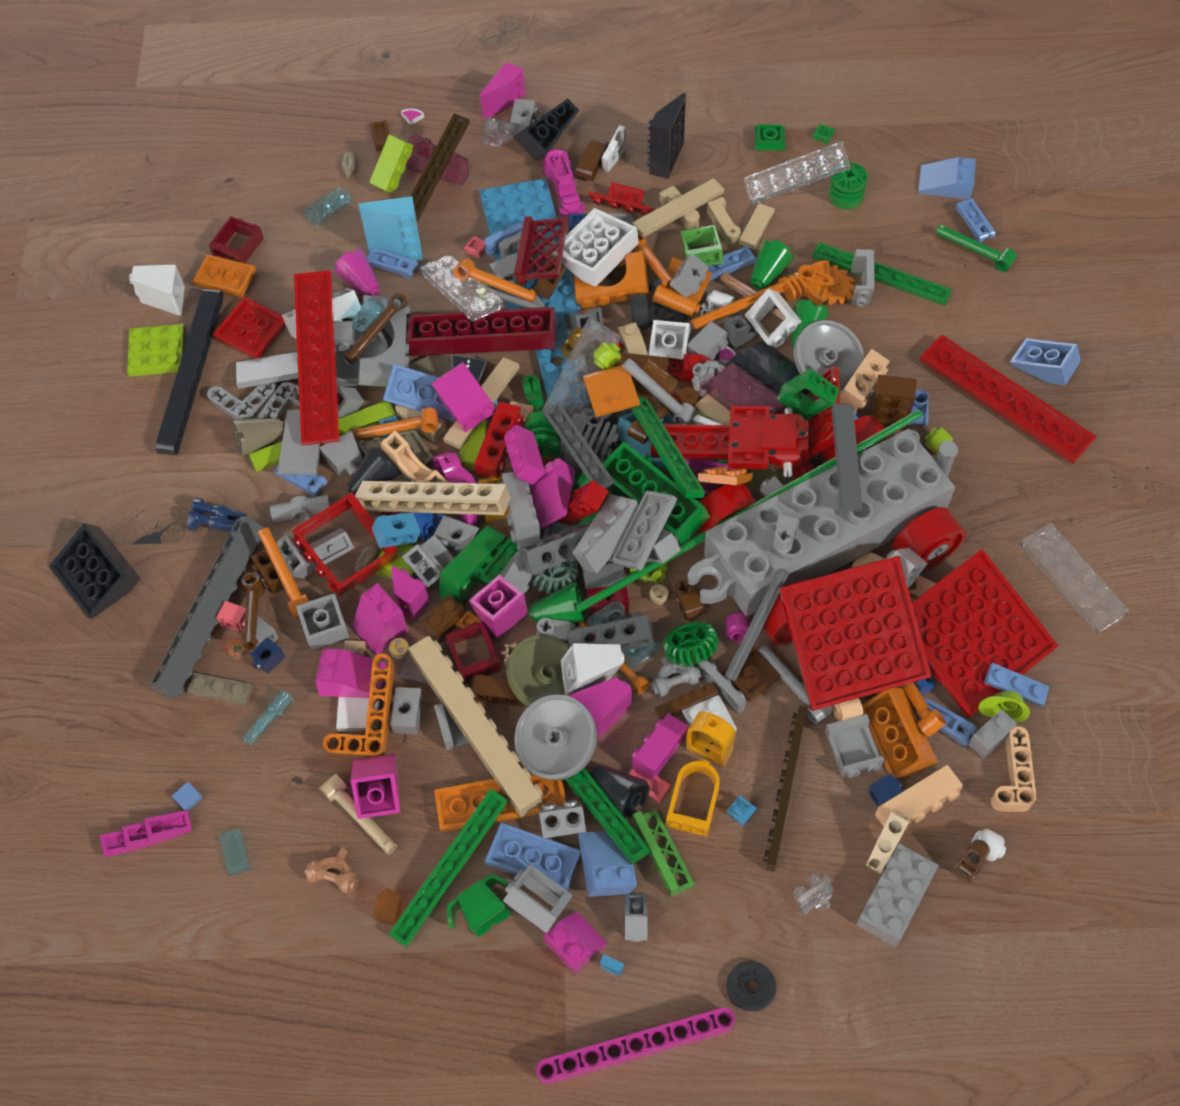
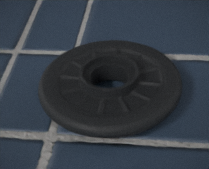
[648,302,686,327]
[727,961,776,1011]

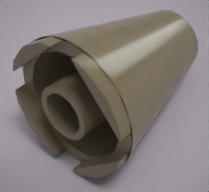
[231,418,285,456]

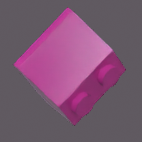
[544,911,607,975]

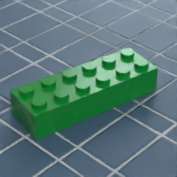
[602,442,710,545]

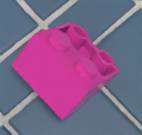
[391,566,430,622]

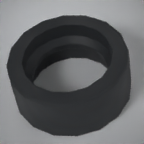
[630,293,648,328]

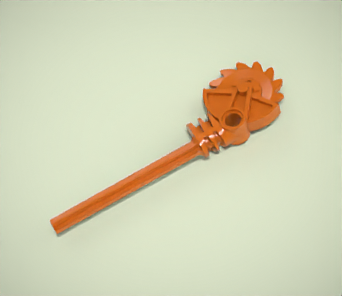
[690,260,855,329]

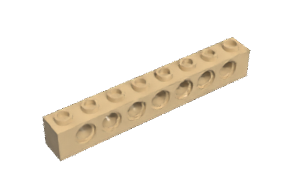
[355,481,511,515]

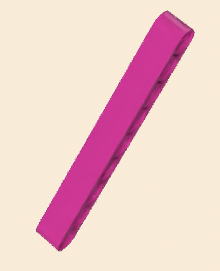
[536,1008,735,1085]

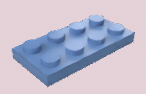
[382,364,455,422]
[485,823,581,891]

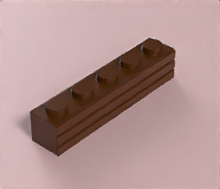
[655,682,718,720]

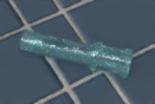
[241,689,295,746]

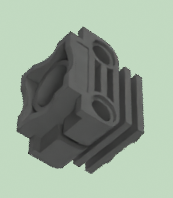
[561,407,620,475]

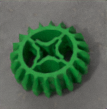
[663,621,719,667]

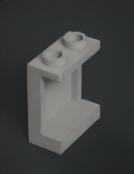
[851,249,874,307]
[825,714,884,778]

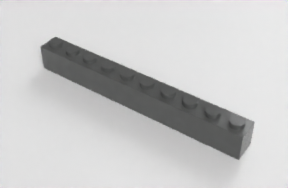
[148,516,264,699]

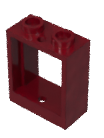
[208,216,264,263]
[445,622,501,685]

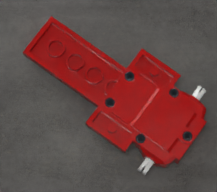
[651,406,808,477]

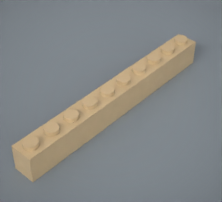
[408,636,543,817]

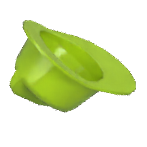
[979,690,1030,722]

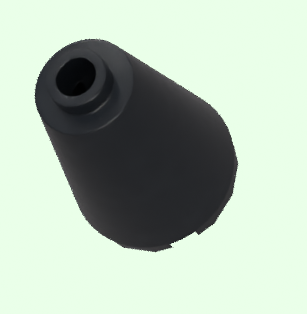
[347,447,399,496]
[591,765,650,819]

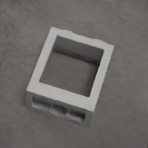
[503,864,573,933]

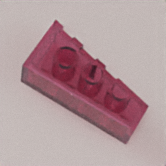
[405,131,469,186]

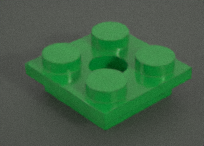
[754,124,785,152]

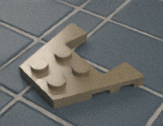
[357,430,433,482]

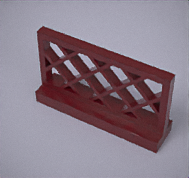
[514,216,569,284]

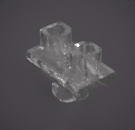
[793,873,833,915]

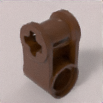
[674,579,705,620]
[952,840,990,883]

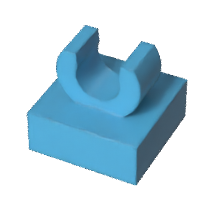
[726,795,757,826]

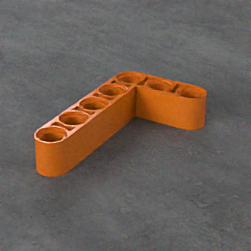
[323,653,395,757]

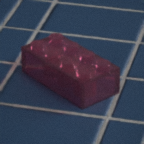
[706,362,787,414]

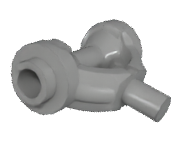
[651,656,701,697]

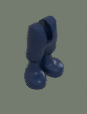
[187,497,247,532]

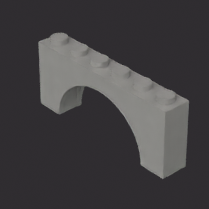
[359,295,410,387]

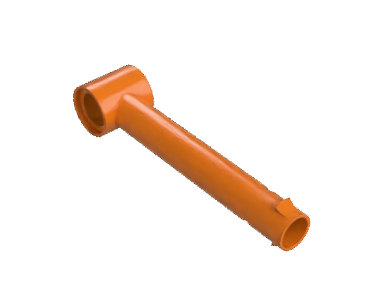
[631,234,673,289]
[453,258,536,303]
[352,408,438,440]
[258,527,309,618]
[901,682,946,737]

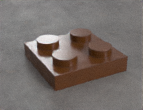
[722,647,781,702]

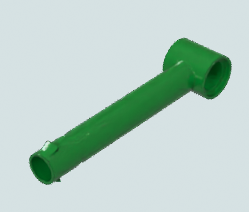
[935,224,1017,272]

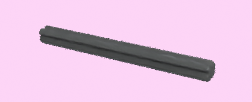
[725,568,789,681]

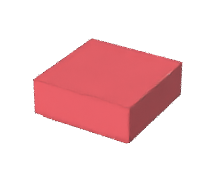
[464,236,486,258]

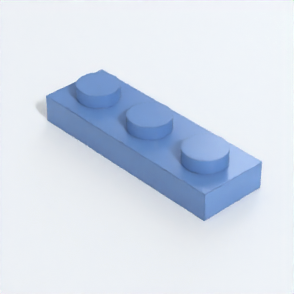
[984,663,1050,707]

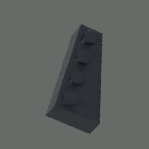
[513,98,579,161]

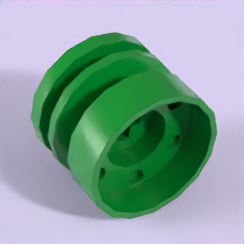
[828,162,868,210]
[525,411,563,459]

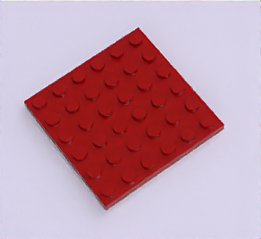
[912,549,1058,718]
[778,556,932,711]

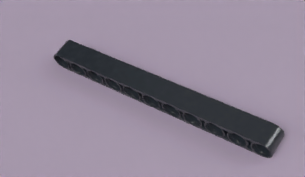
[156,289,224,455]

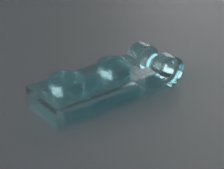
[303,187,352,226]

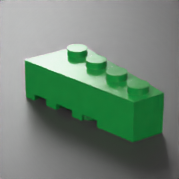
[439,525,506,605]

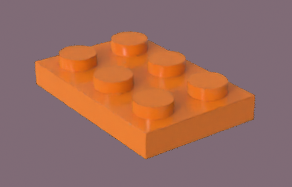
[193,254,257,297]
[698,466,752,485]

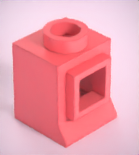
[216,601,246,631]

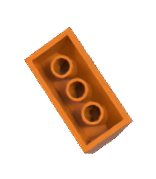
[862,688,938,780]

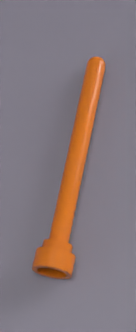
[579,622,650,694]

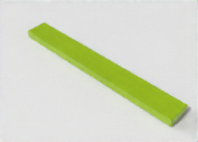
[249,401,396,472]

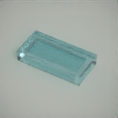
[219,828,251,876]

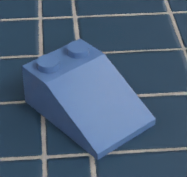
[918,157,976,199]
[1010,338,1081,385]
[578,831,637,897]

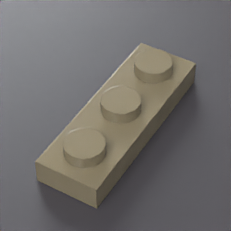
[187,673,253,706]

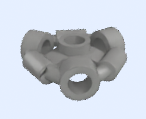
[692,361,727,397]

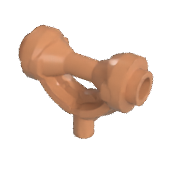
[304,848,358,894]

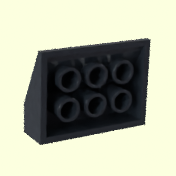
[647,93,686,179]
[726,340,809,407]
[49,523,141,619]

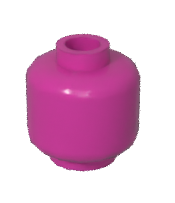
[725,612,751,643]

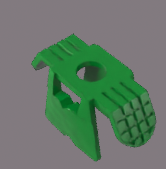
[447,874,511,937]

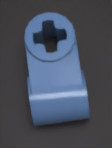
[908,390,929,427]

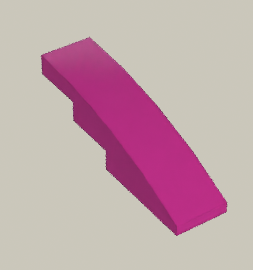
[100,810,192,858]

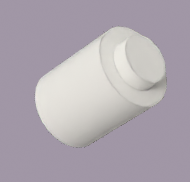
[706,290,735,308]

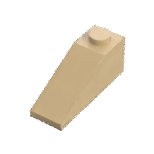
[619,322,648,355]

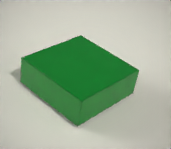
[813,124,835,144]

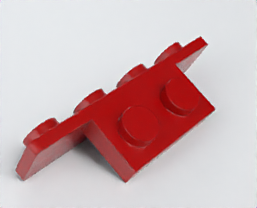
[588,182,655,216]

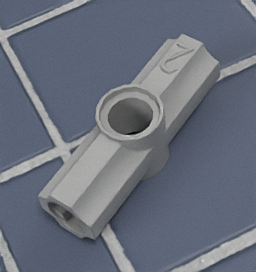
[270,495,330,523]

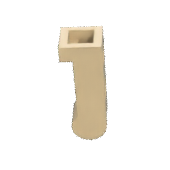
[659,186,700,230]
[707,197,741,245]
[395,404,446,443]
[866,809,911,874]

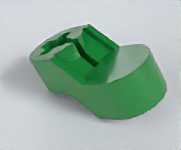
[522,375,544,409]

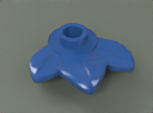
[414,513,444,541]

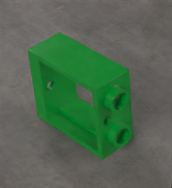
[777,369,840,420]

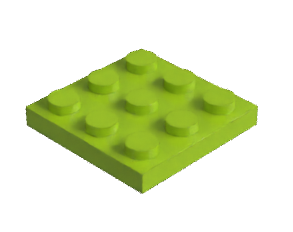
[127,324,185,377]

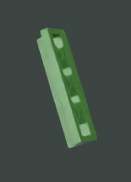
[633,809,694,897]

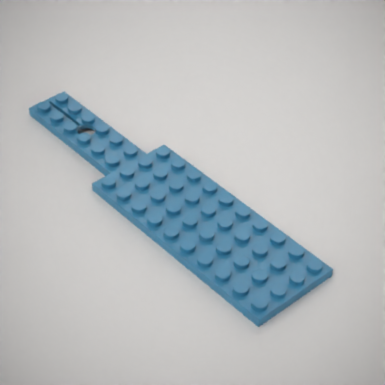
[479,178,587,410]

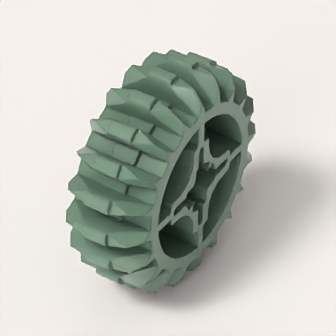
[529,548,578,594]

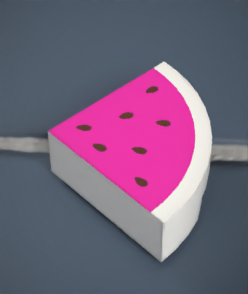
[401,109,424,125]
[719,346,736,364]

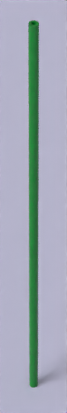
[575,409,922,613]

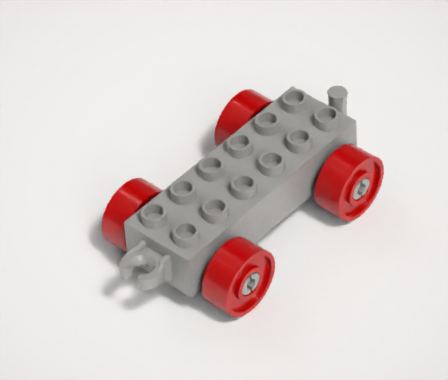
[687,415,967,646]

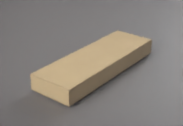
[738,203,775,250]

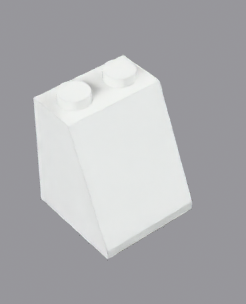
[129,265,185,315]
[561,643,624,696]

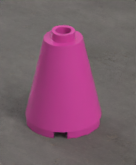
[333,248,380,296]

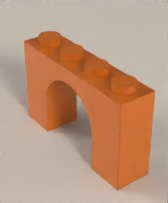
[574,251,650,310]

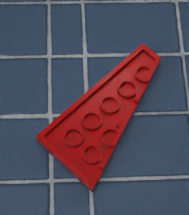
[804,365,840,462]

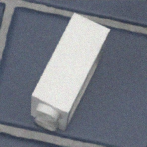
[745,288,801,348]

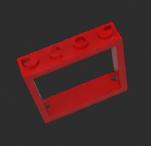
[292,492,398,596]

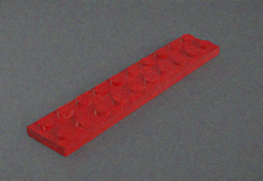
[294,270,340,446]
[919,335,1097,464]

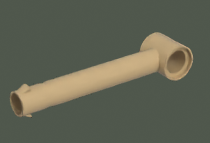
[319,774,397,855]

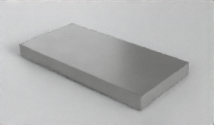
[236,352,298,388]
[278,410,321,475]
[612,490,677,571]

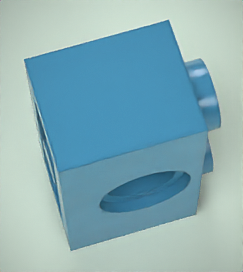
[372,512,421,548]

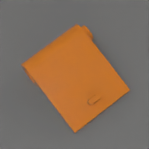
[652,257,712,317]
[583,364,640,418]

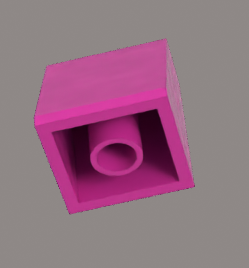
[432,362,496,432]
[469,575,528,639]
[352,583,408,655]
[569,677,632,740]
[351,754,400,819]

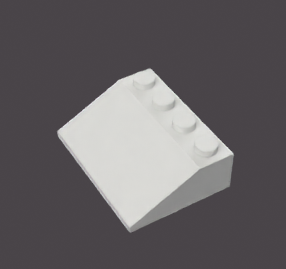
[552,208,639,287]

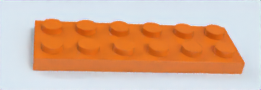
[434,772,566,833]

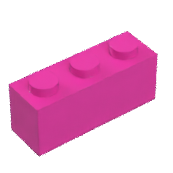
[504,424,545,485]
[631,713,689,781]

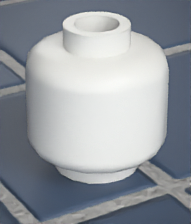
[971,829,1006,861]

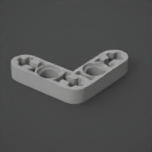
[207,382,277,419]
[258,382,299,419]

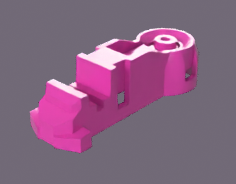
[544,149,585,217]
[433,452,482,526]

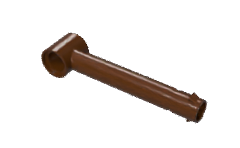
[344,293,407,364]
[627,393,680,445]
[241,573,265,650]

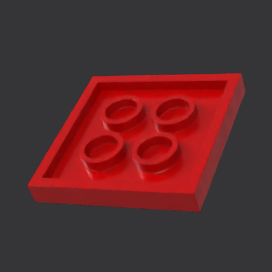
[212,297,286,359]

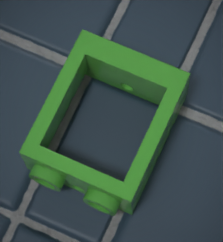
[680,225,723,266]

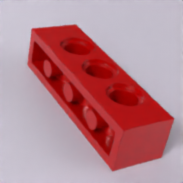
[474,402,524,479]
[559,480,609,526]

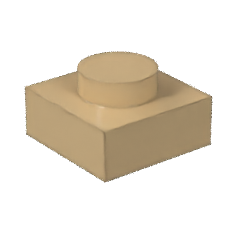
[344,641,366,656]

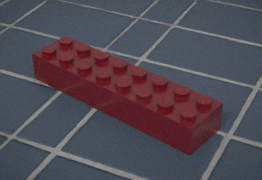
[407,307,557,356]

